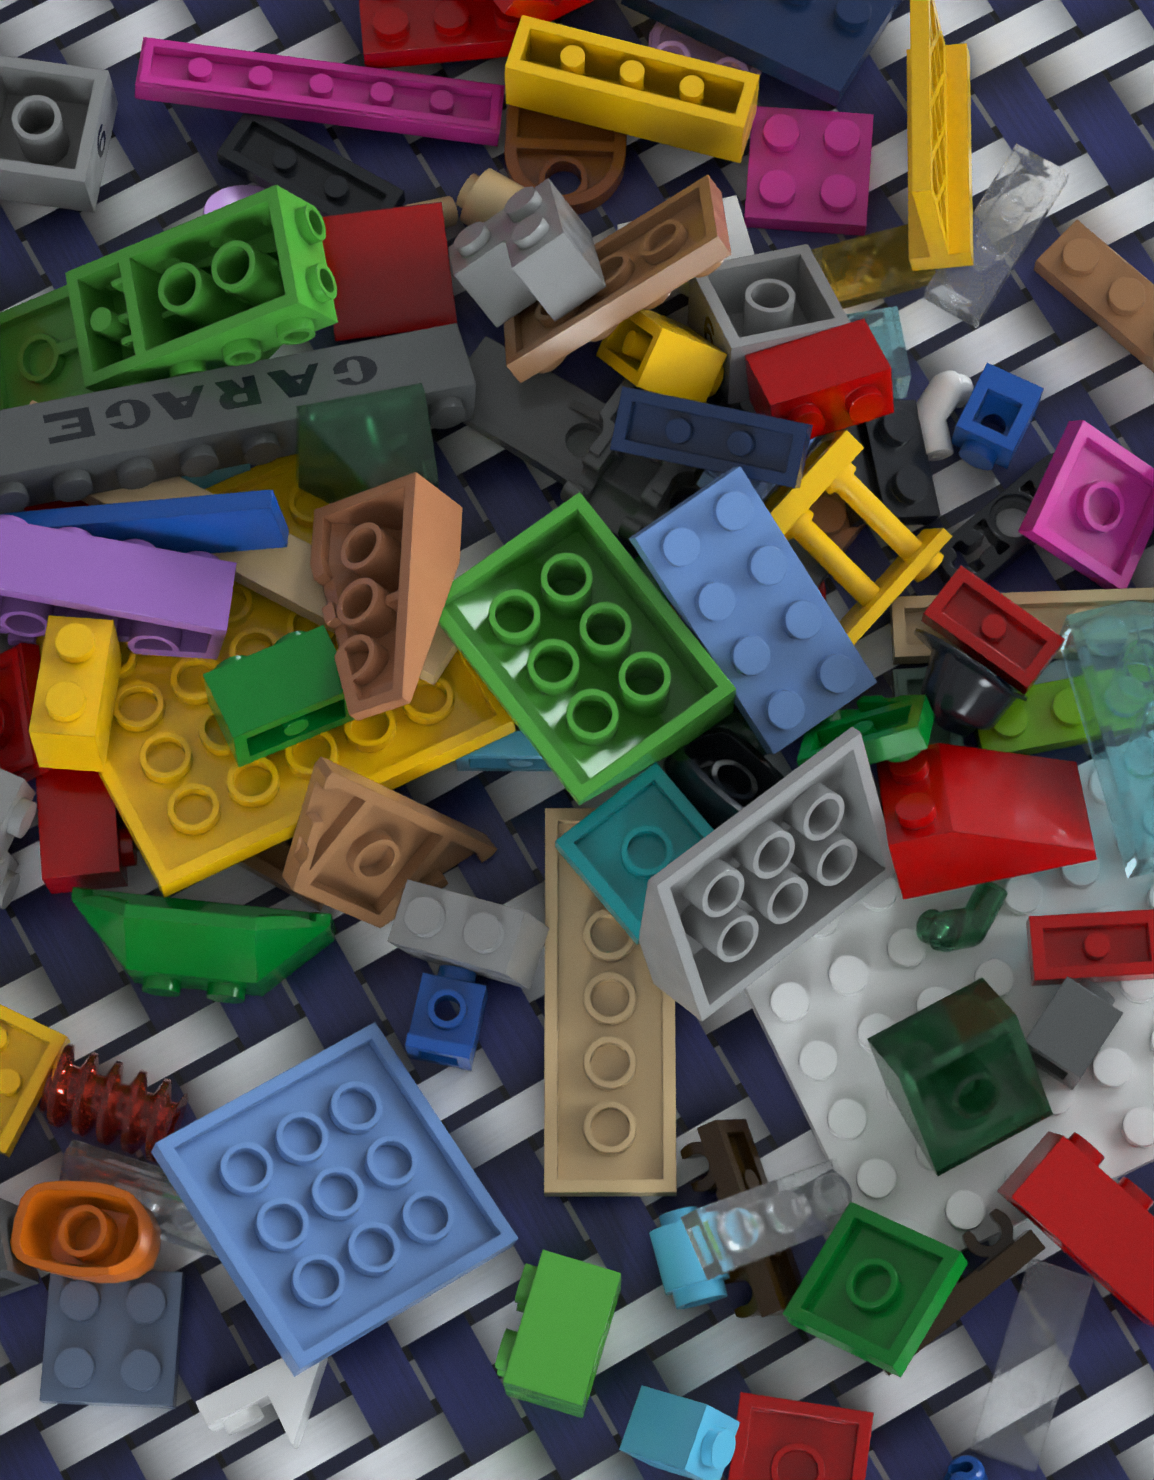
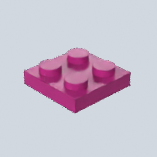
[744,106,874,236]
[1018,420,1154,589]

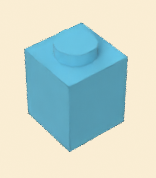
[619,1385,740,1480]

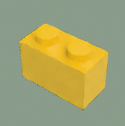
[596,309,727,403]
[29,615,123,772]

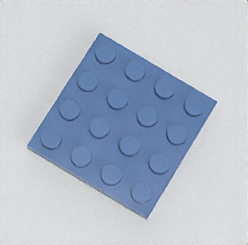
[151,1022,519,1377]

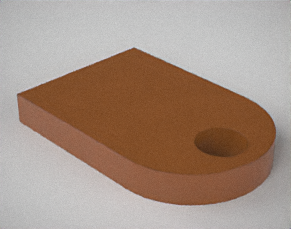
[504,104,627,215]

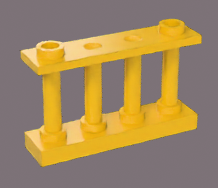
[670,430,952,645]

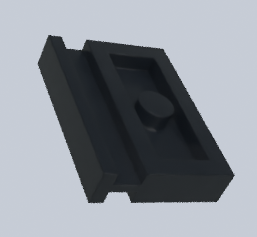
[834,400,941,527]

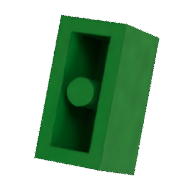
[203,625,355,767]

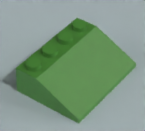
[438,492,736,805]

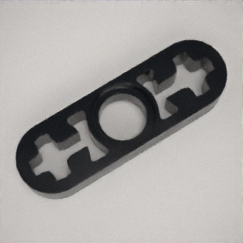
[937,453,1054,585]

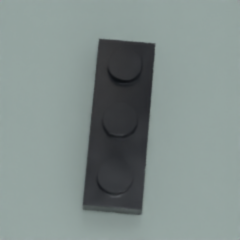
[217,113,405,216]

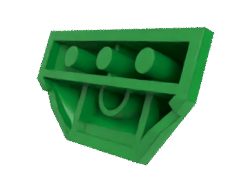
[71,887,336,1004]

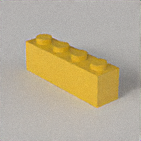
[504,15,760,164]

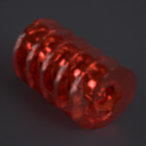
[40,1043,188,1164]

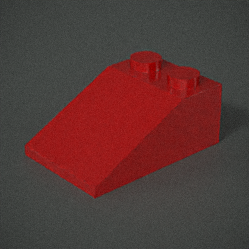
[876,743,1097,900]

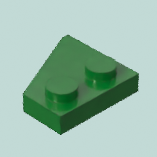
[797,695,935,766]

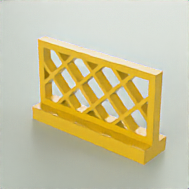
[906,0,974,271]

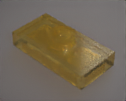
[811,224,938,309]

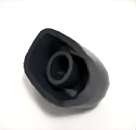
[662,728,784,830]

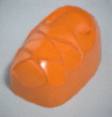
[10,1181,162,1283]

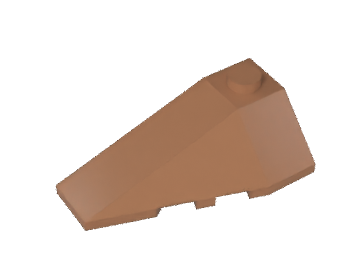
[310,472,463,721]

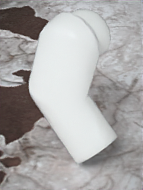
[916,370,974,461]

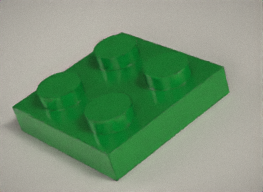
[783,1201,968,1378]

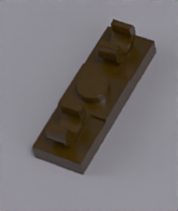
[680,1119,802,1318]
[881,1209,1046,1376]

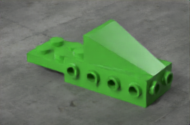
[0,185,338,410]

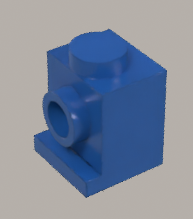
[951,363,1044,470]
[405,965,488,1071]

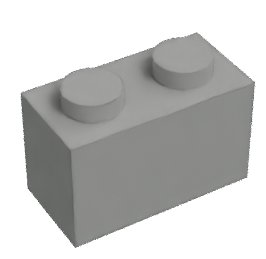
[387,879,549,990]

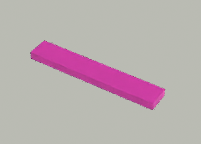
[135,37,505,147]

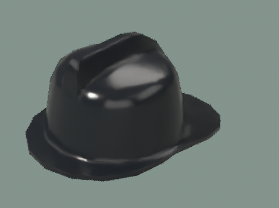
[914,628,1028,737]

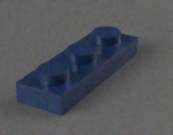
[610,386,813,488]

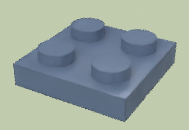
[39,1271,186,1409]

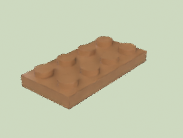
[504,175,732,383]

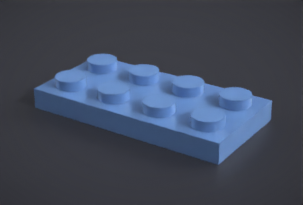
[629,466,877,754]

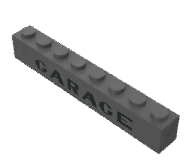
[0,323,476,514]

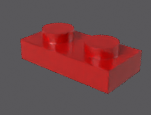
[921,565,1065,695]
[1026,909,1154,986]

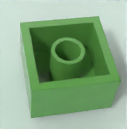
[495,1250,621,1418]

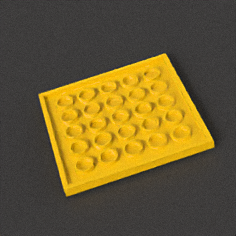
[35,444,515,898]

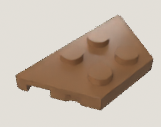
[282,757,497,928]

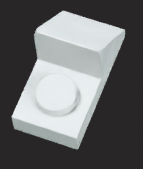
[196,1358,328,1449]

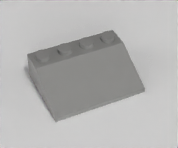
[639,727,896,1022]

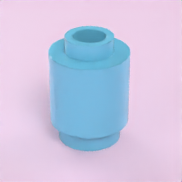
[649,1206,730,1310]

